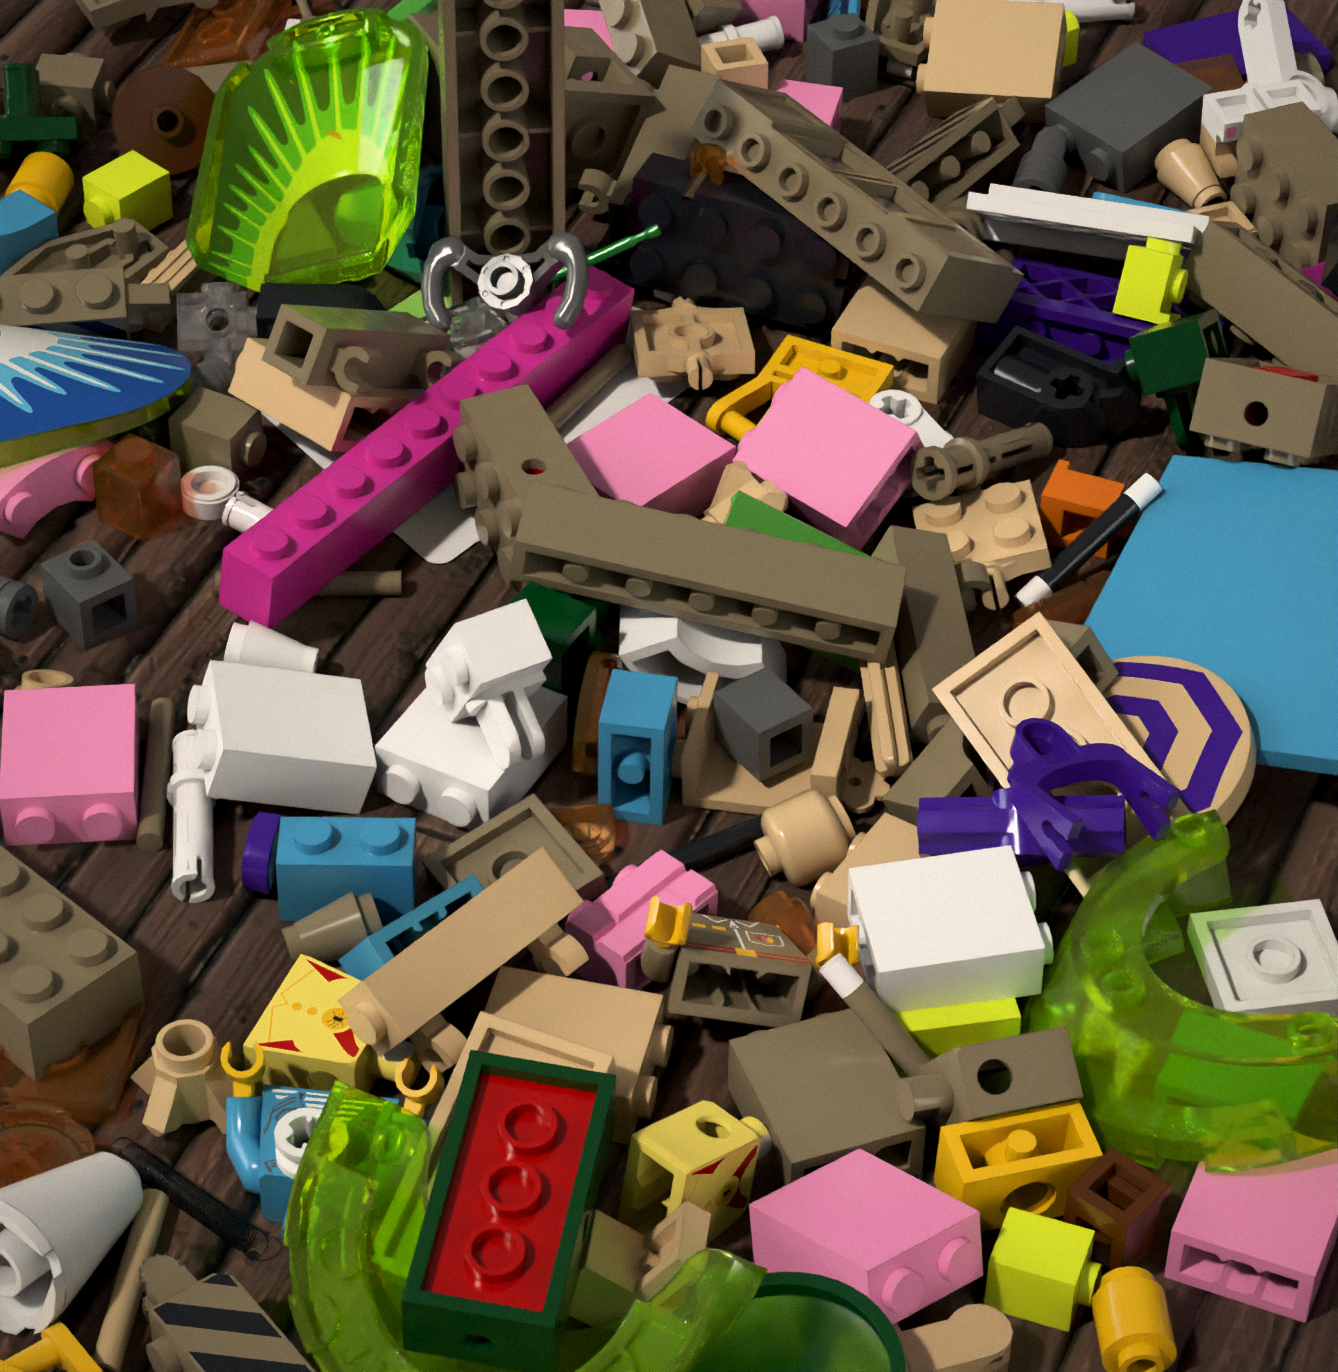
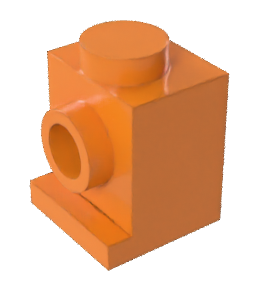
[1039,459,1133,559]

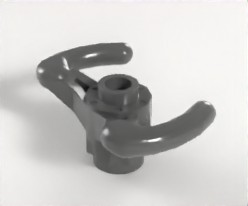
[421,231,589,333]

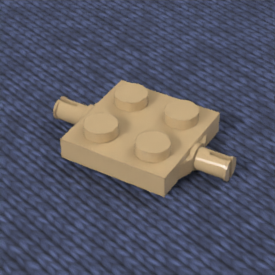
[630,295,755,390]
[911,479,1052,610]

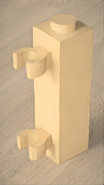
[337,847,589,1073]

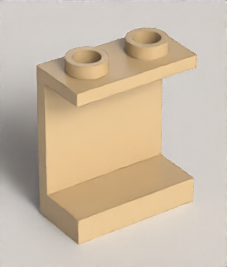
[672,672,859,815]

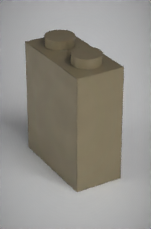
[727,1008,926,1189]

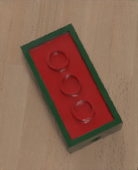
[401,1050,616,1372]

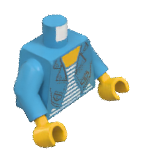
[220,1041,445,1251]

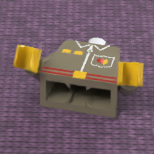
[641,896,859,1028]

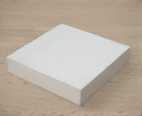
[1187,899,1338,1030]

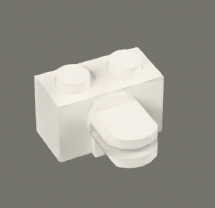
[425,598,552,769]

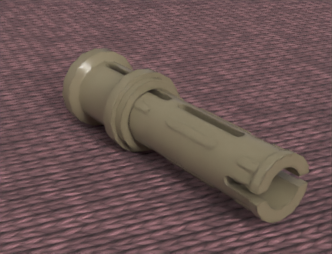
[909,422,1053,501]

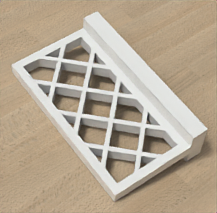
[966,183,1212,267]

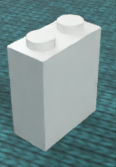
[187,660,377,815]
[375,686,568,831]
[847,845,1054,1013]

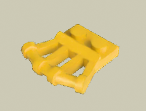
[705,335,894,442]

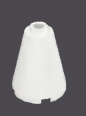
[0,1152,144,1335]

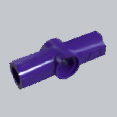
[917,788,1127,867]

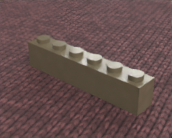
[509,481,907,665]

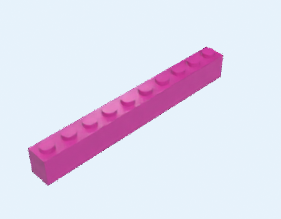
[218,266,635,629]

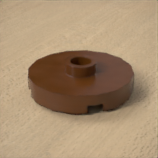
[111,65,221,175]

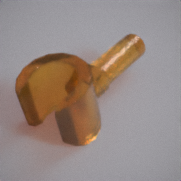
[689,143,729,185]

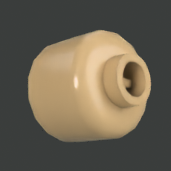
[754,788,856,887]

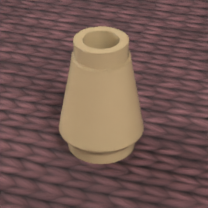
[1155,139,1228,209]

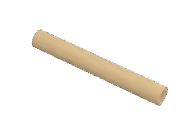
[92,1189,169,1372]

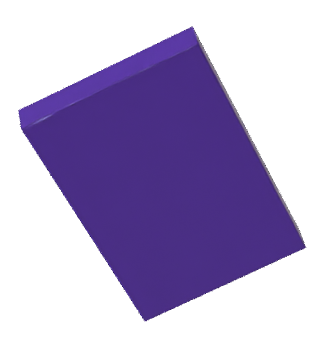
[1143,6,1332,93]

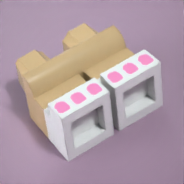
[1199,79,1321,195]

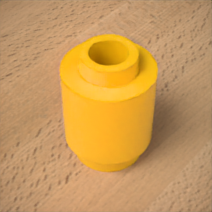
[4,152,74,216]
[1091,1266,1177,1372]

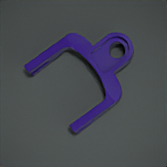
[1007,718,1181,871]

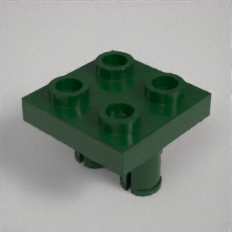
[0,63,83,161]

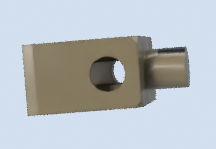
[896,1026,1084,1137]

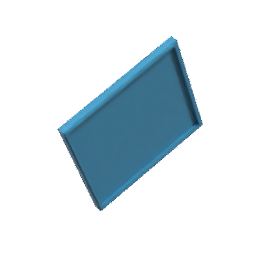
[1084,455,1338,775]

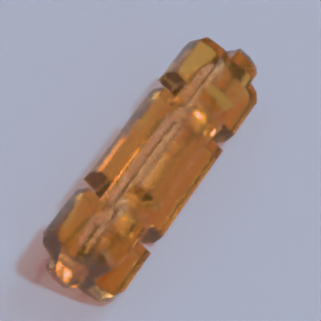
[1012,571,1111,630]

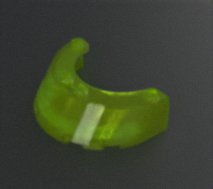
[1020,809,1338,1173]
[284,1080,768,1372]

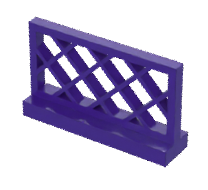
[976,256,1231,394]

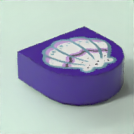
[242,812,281,895]

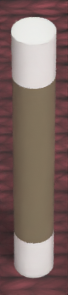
[819,953,931,1077]

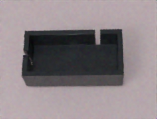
[618,152,859,335]

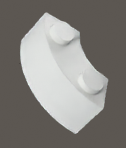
[619,605,787,705]

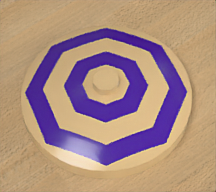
[994,656,1257,875]

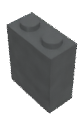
[1045,41,1214,194]

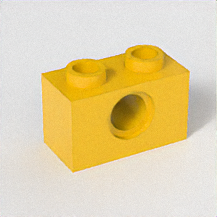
[933,1099,1103,1232]

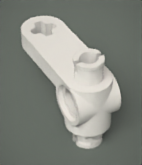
[1238,0,1338,134]

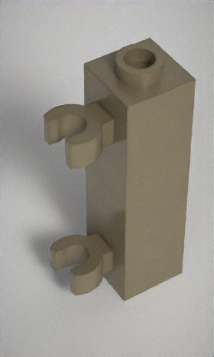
[578,64,721,241]
[261,304,464,393]
[871,525,990,745]

